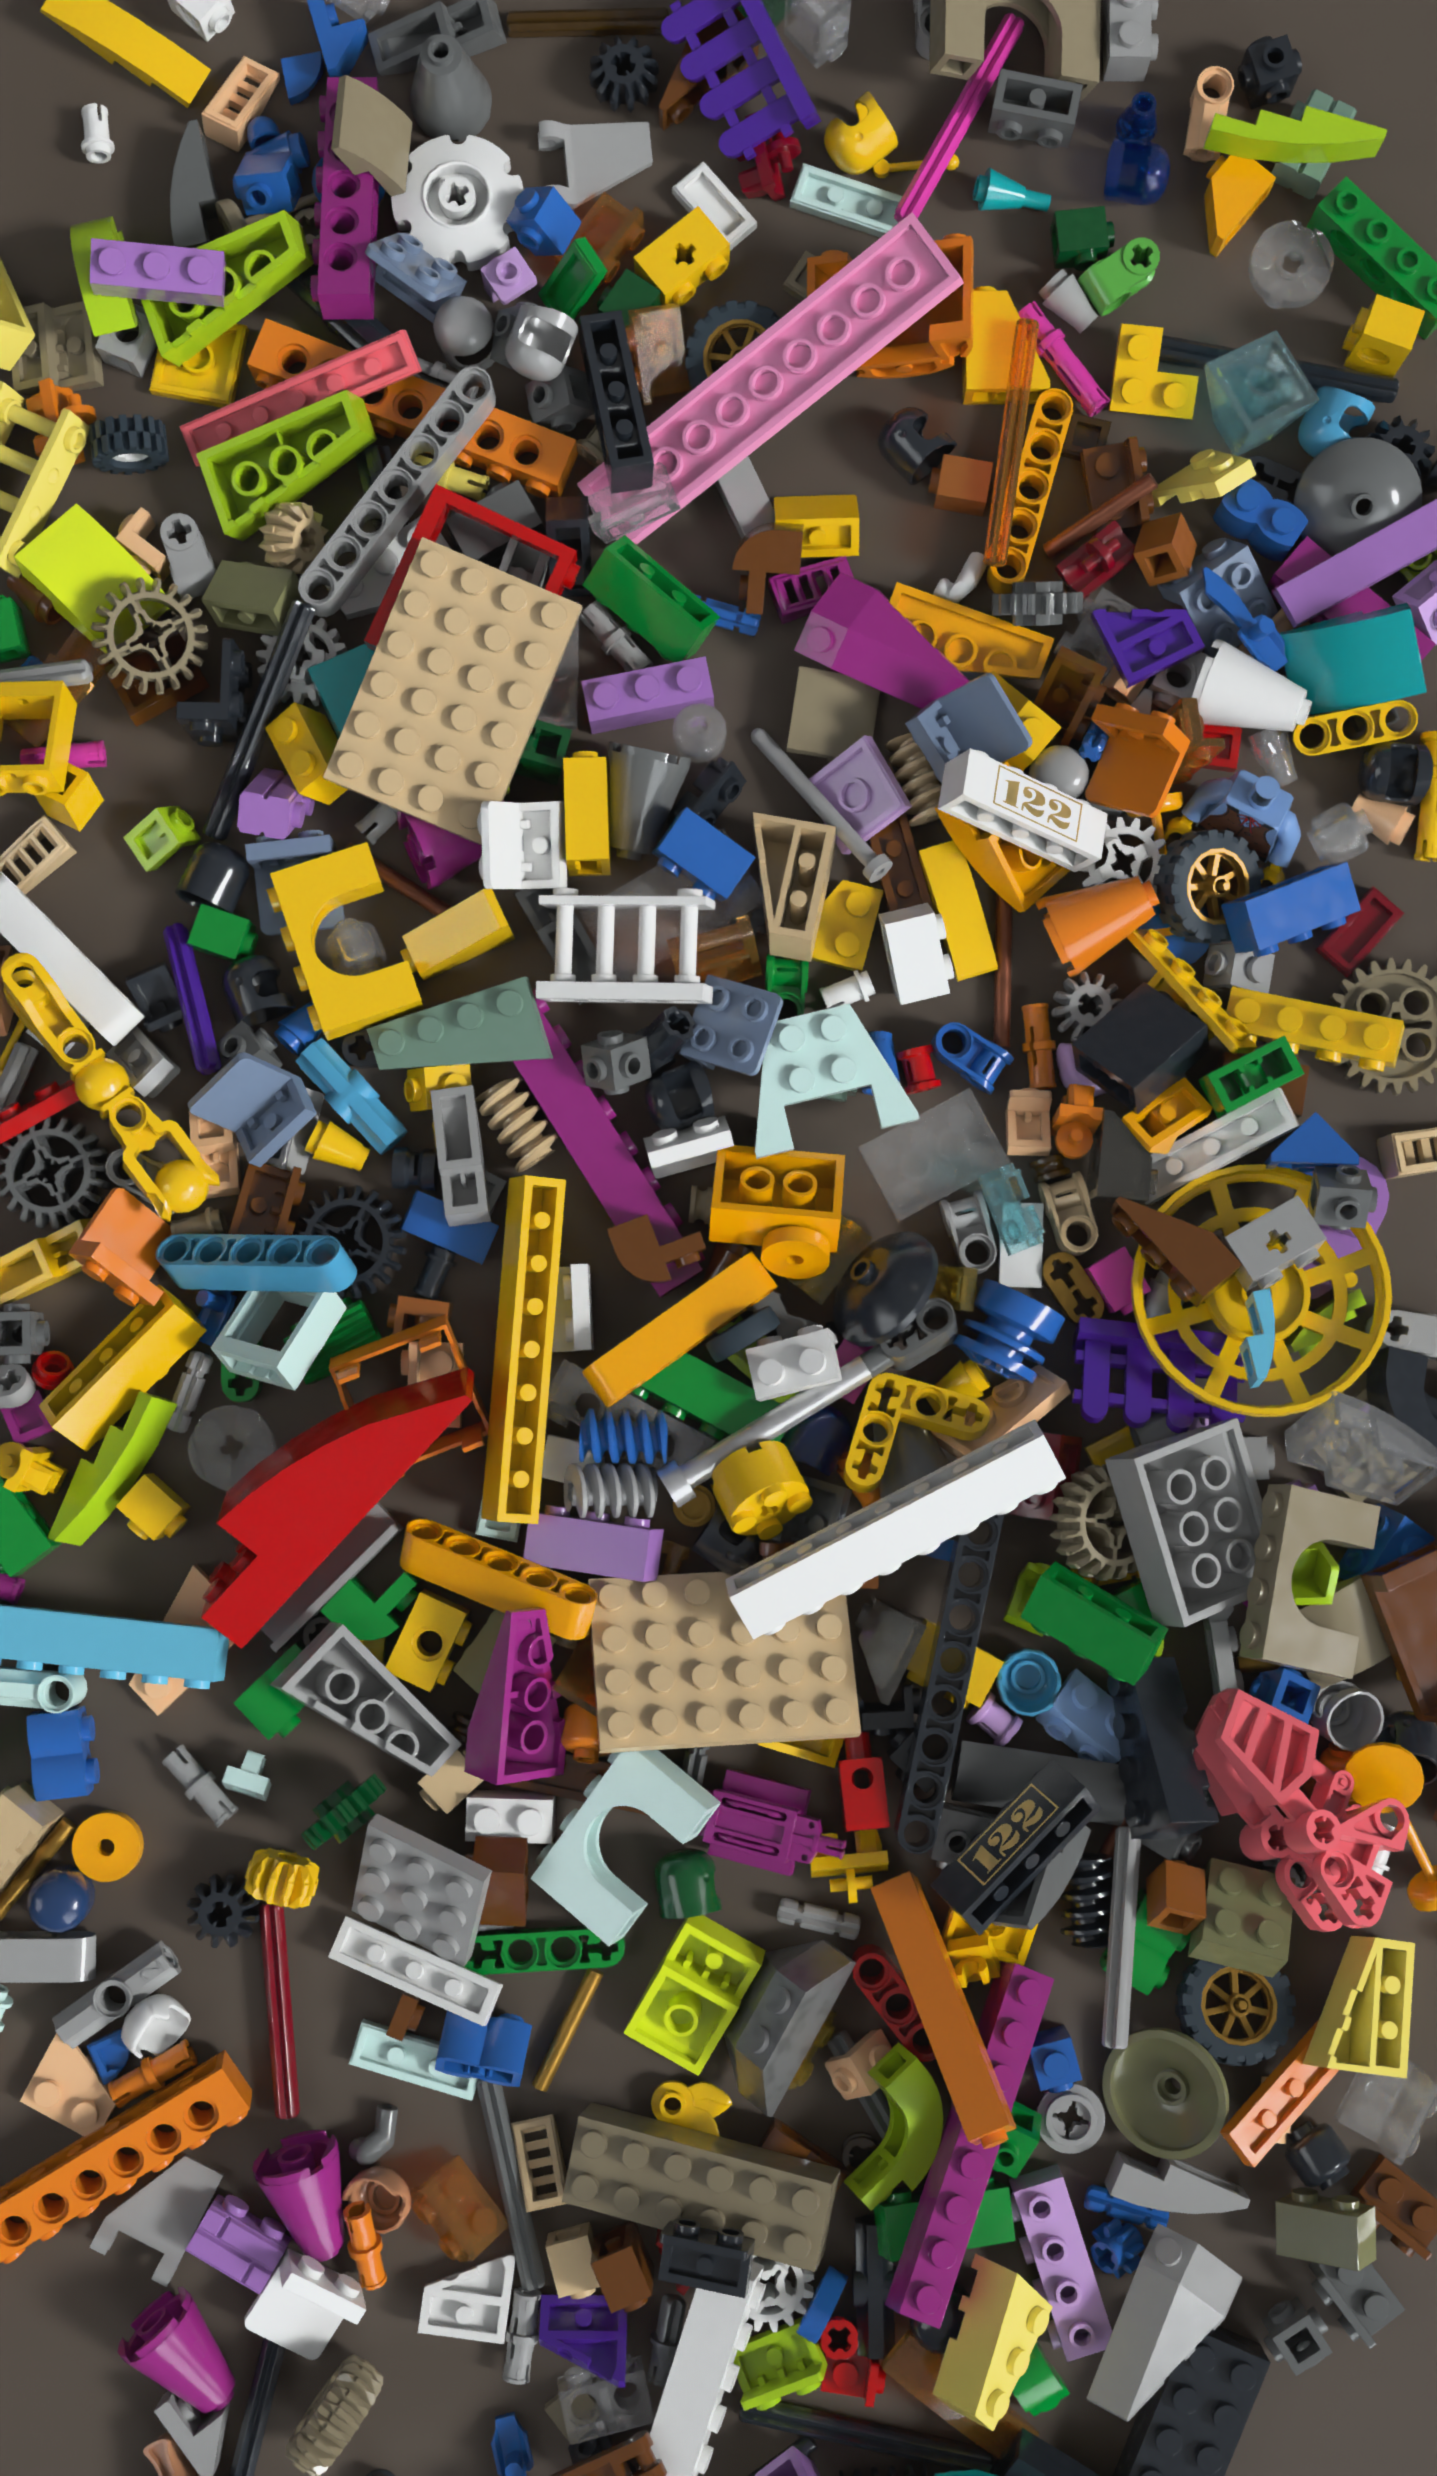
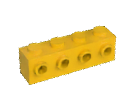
[1226,986,1405,1072]
[39,1284,207,1452]

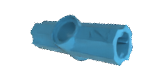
[295,1037,408,1155]

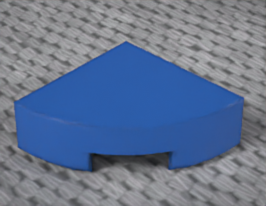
[280,51,324,105]
[87,2028,131,2085]

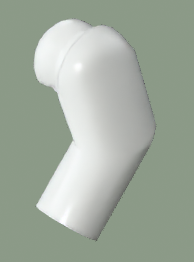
[933,552,988,604]

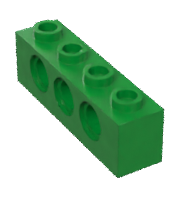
[1307,176,1437,340]

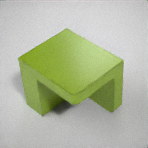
[1291,1541,1340,1605]

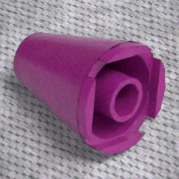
[397,799,512,890]
[252,2129,345,2262]
[117,2286,236,2413]

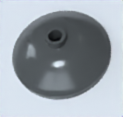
[1294,437,1422,557]

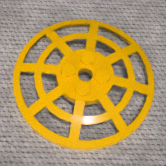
[1131,1164,1392,1417]

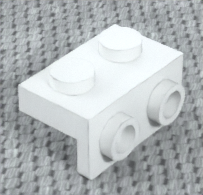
[643,1116,734,1179]
[745,1325,843,1402]

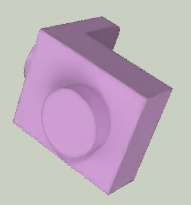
[480,247,537,305]

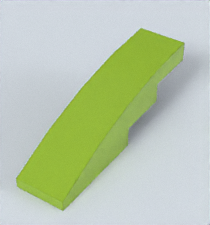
[1203,106,1388,163]
[47,1391,178,1546]

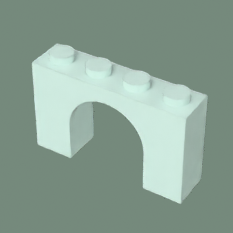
[531,1750,721,1946]

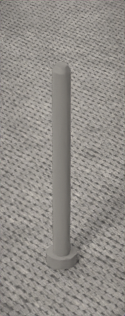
[751,728,893,883]

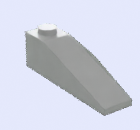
[1087,2223,1242,2422]

